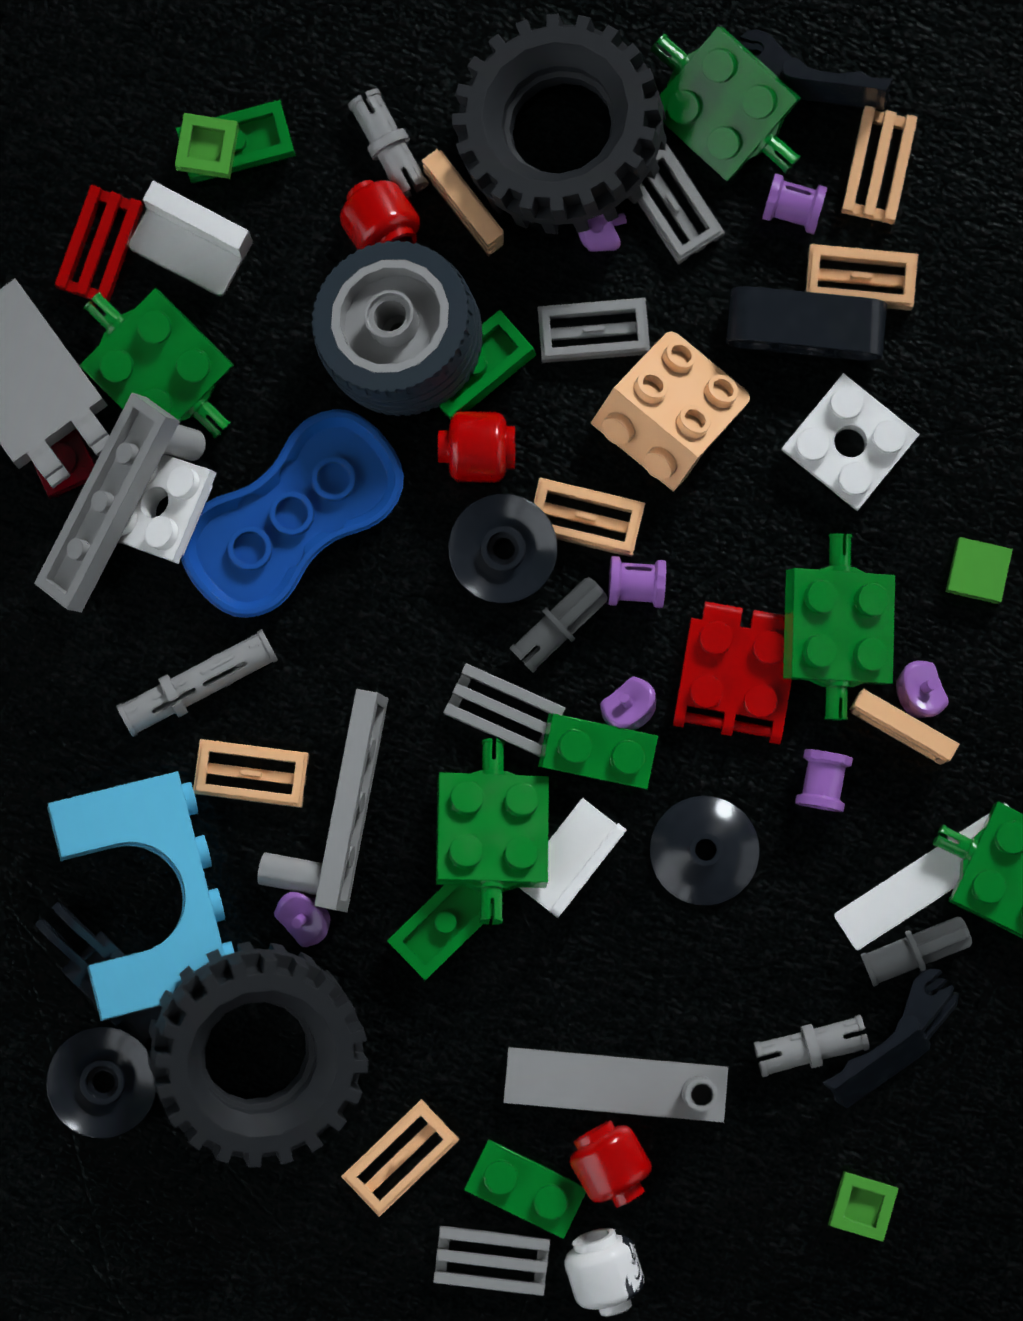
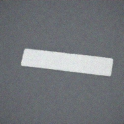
[834,804,1009,950]

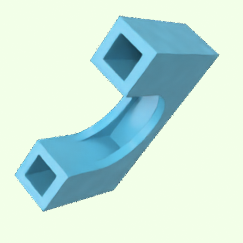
[47,771,235,1021]

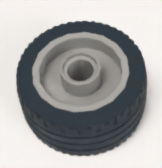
[312,241,483,416]

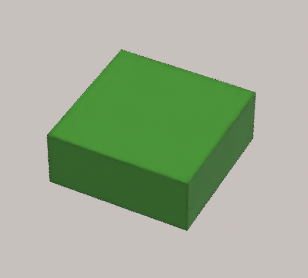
[175,113,239,179]
[945,537,1013,604]
[828,1171,899,1242]

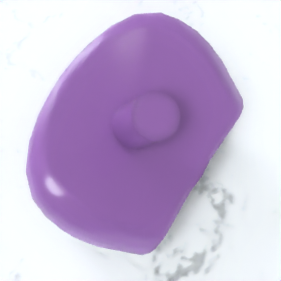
[578,213,627,252]
[896,661,949,718]
[600,676,656,730]
[274,891,331,947]

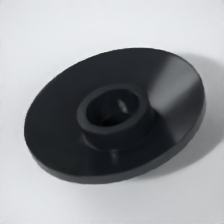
[448,494,558,603]
[650,796,759,905]
[47,1027,157,1138]

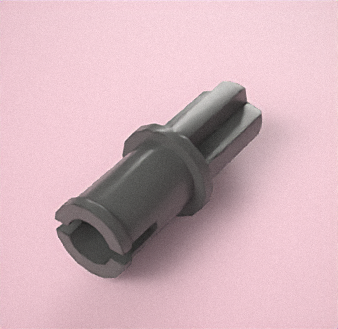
[510,577,608,673]
[860,917,972,987]

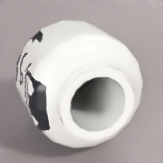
[564,1228,644,1316]

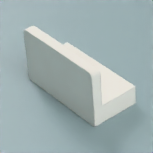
[129,181,253,296]
[519,798,626,918]

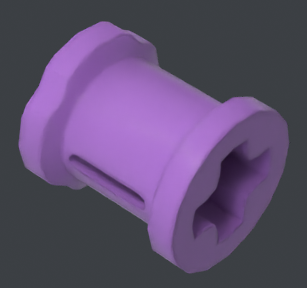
[762,173,827,234]
[608,556,666,608]
[795,749,853,812]

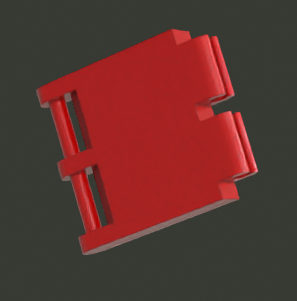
[672,601,792,745]

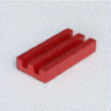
[55,184,144,302]

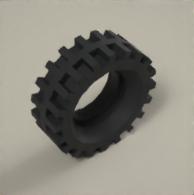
[452,14,667,234]
[147,942,368,1167]

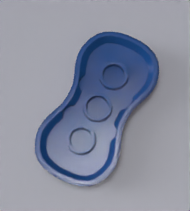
[181,409,404,618]

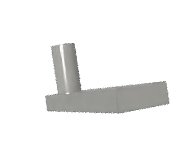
[34,393,206,613]
[258,689,389,912]
[504,1047,728,1122]

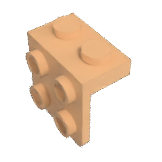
[591,332,750,492]

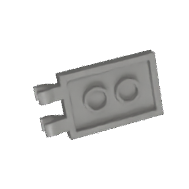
[0,279,109,488]

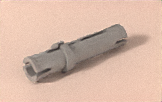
[117,629,278,737]

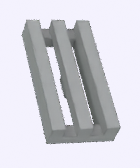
[637,143,724,265]
[538,298,650,363]
[443,663,565,757]
[433,1225,550,1296]

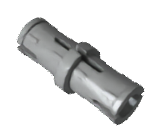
[348,89,429,198]
[754,1015,870,1077]

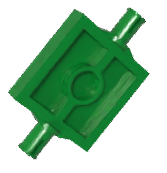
[650,26,802,181]
[79,288,235,439]
[783,533,895,721]
[436,738,549,925]
[933,802,1023,939]

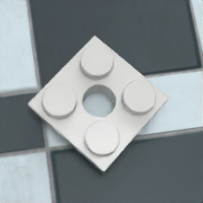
[781,373,920,511]
[118,454,217,564]

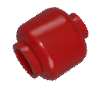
[340,180,420,250]
[438,411,516,483]
[570,1120,652,1208]

